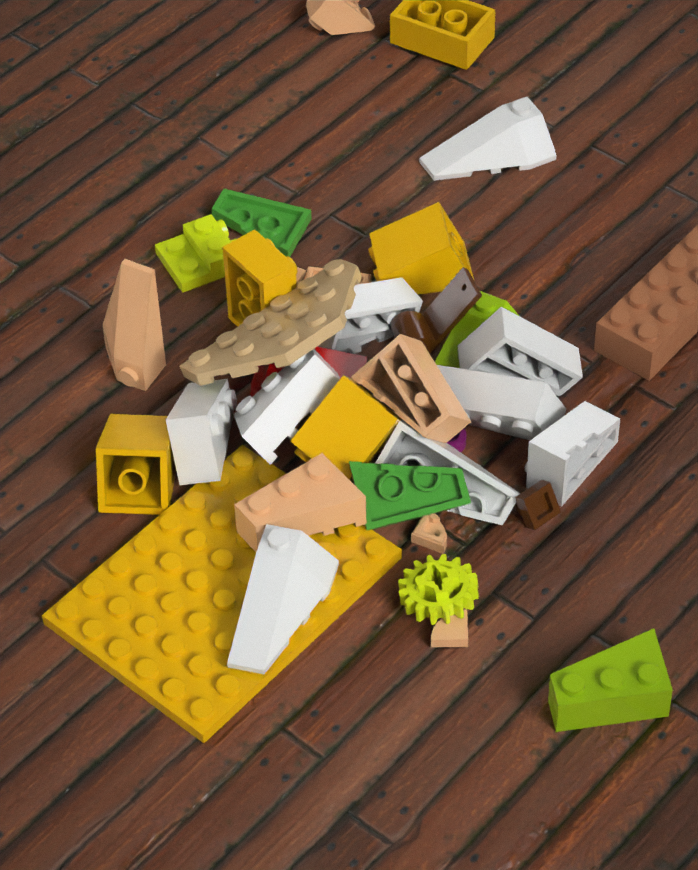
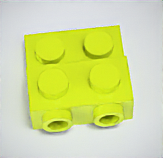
[155,214,236,293]

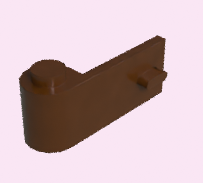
[390,267,482,354]

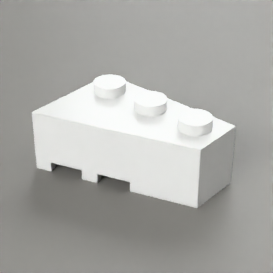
[234,349,340,465]
[166,379,237,485]
[525,401,620,507]

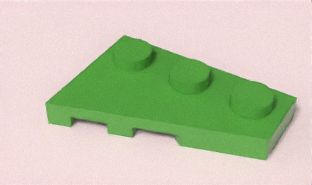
[212,189,312,257]
[349,461,471,530]

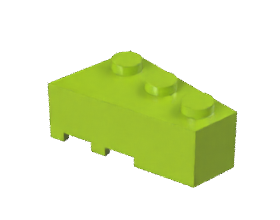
[548,628,673,732]

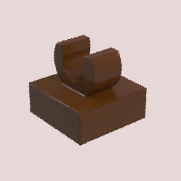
[515,480,561,530]

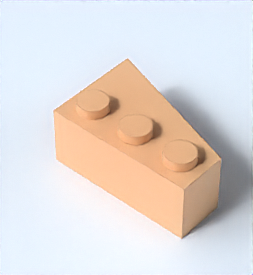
[351,334,471,443]
[234,453,367,552]

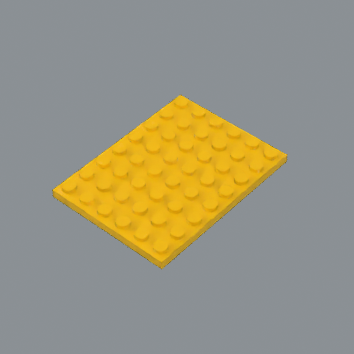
[42,445,402,743]

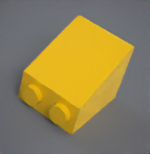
[368,202,474,294]
[291,375,402,483]
[96,414,176,515]

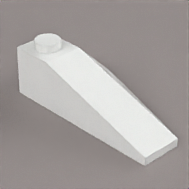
[419,97,557,181]
[375,420,520,525]
[227,524,339,675]

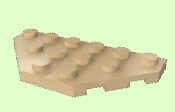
[179,259,362,386]

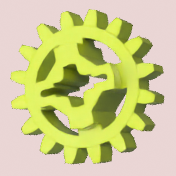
[398,554,479,625]

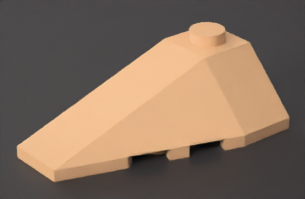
[306,0,375,35]
[102,259,166,391]

